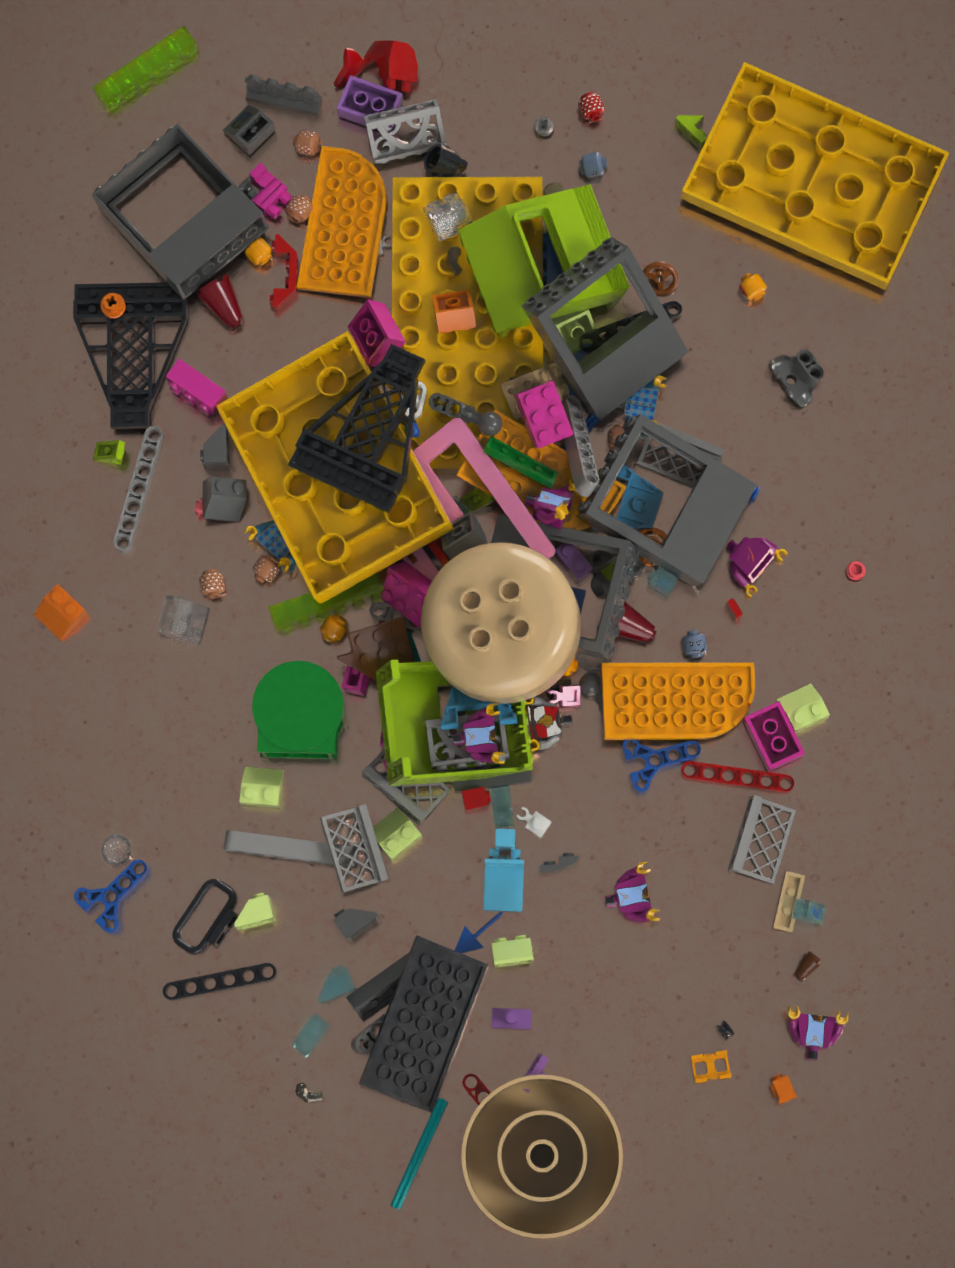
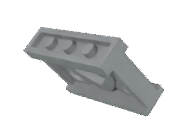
[364,99,447,164]
[425,711,509,772]

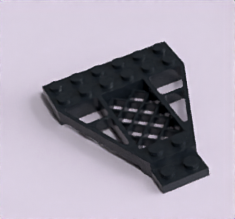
[73,282,188,429]
[288,344,426,514]

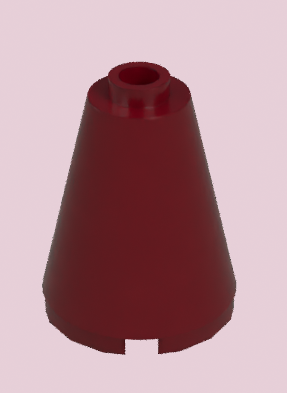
[196,274,243,329]
[618,601,657,643]

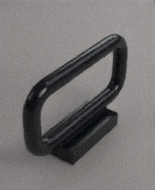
[172,879,239,954]

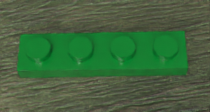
[483,436,558,489]

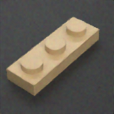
[773,871,805,933]

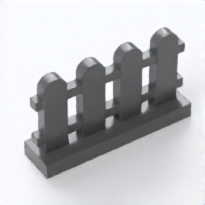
[245,75,322,115]

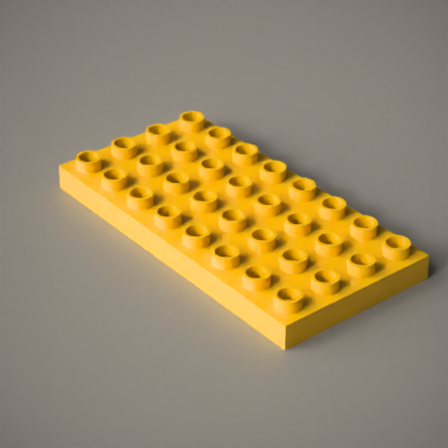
[391,177,543,474]

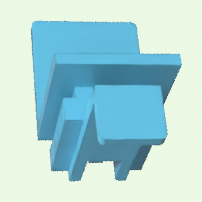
[483,829,524,912]

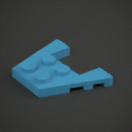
[592,465,664,530]
[441,686,517,730]

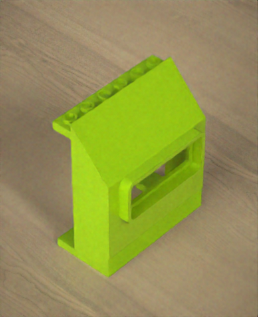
[458,184,630,338]
[375,660,533,786]

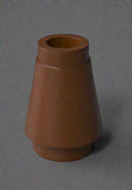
[794,951,822,981]

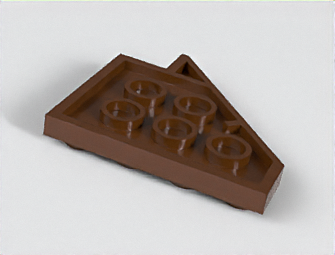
[337,617,415,681]

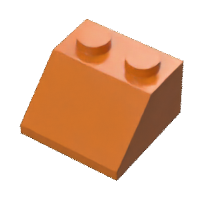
[432,289,476,333]
[34,584,88,641]

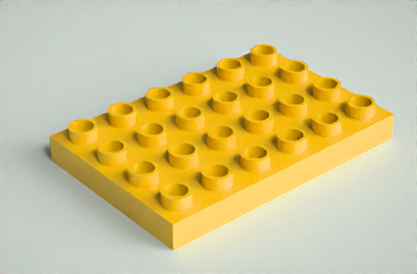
[681,62,949,290]
[216,331,454,604]

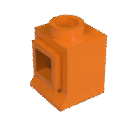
[770,1073,797,1105]

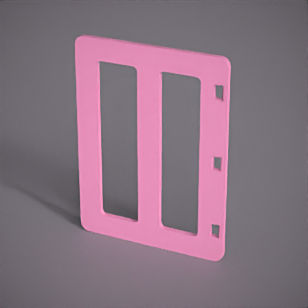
[403,418,555,581]

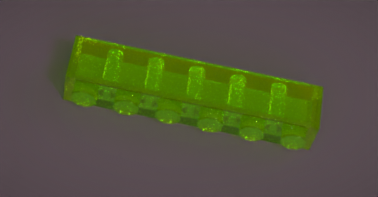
[93,26,198,111]
[268,572,383,632]

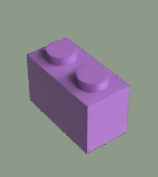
[554,543,593,584]

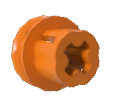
[100,293,126,319]

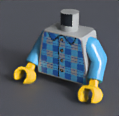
[617,375,666,425]
[244,520,295,572]

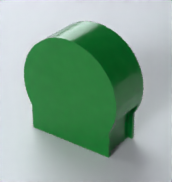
[252,661,345,759]

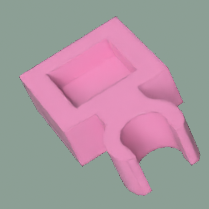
[547,685,580,706]

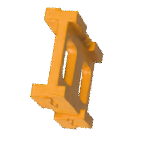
[690,1050,731,1083]

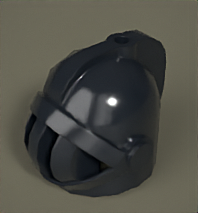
[424,144,468,177]

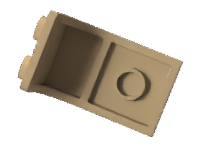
[502,363,569,419]

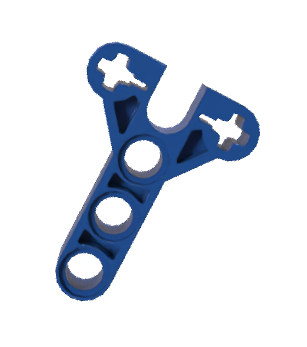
[622,740,701,794]
[74,859,149,934]

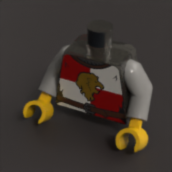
[526,696,572,753]

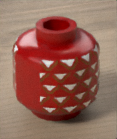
[578,92,605,122]

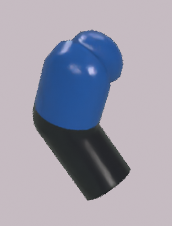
[400,415,420,438]

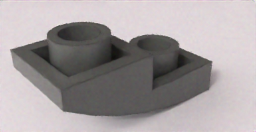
[540,853,579,875]

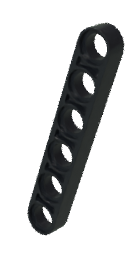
[579,301,682,352]
[163,963,277,1000]

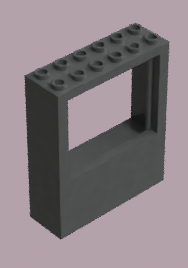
[92,123,269,300]
[521,237,689,420]
[576,414,757,586]
[491,514,639,660]

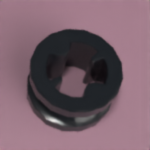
[716,1020,735,1040]

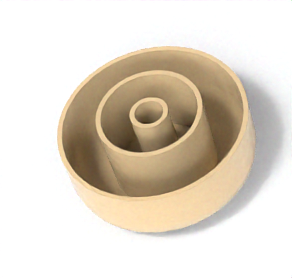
[421,542,581,704]
[461,1074,623,1238]

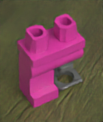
[238,162,292,219]

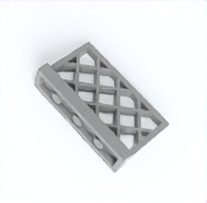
[637,422,725,487]
[361,749,451,826]
[728,795,796,884]
[320,804,388,893]

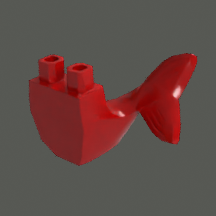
[334,40,418,92]

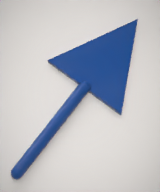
[454,912,503,953]

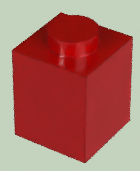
[461,786,491,812]

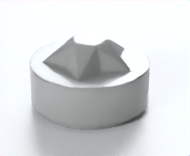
[534,117,554,137]

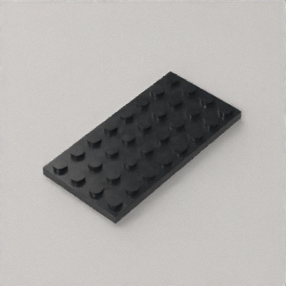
[359,936,488,1112]

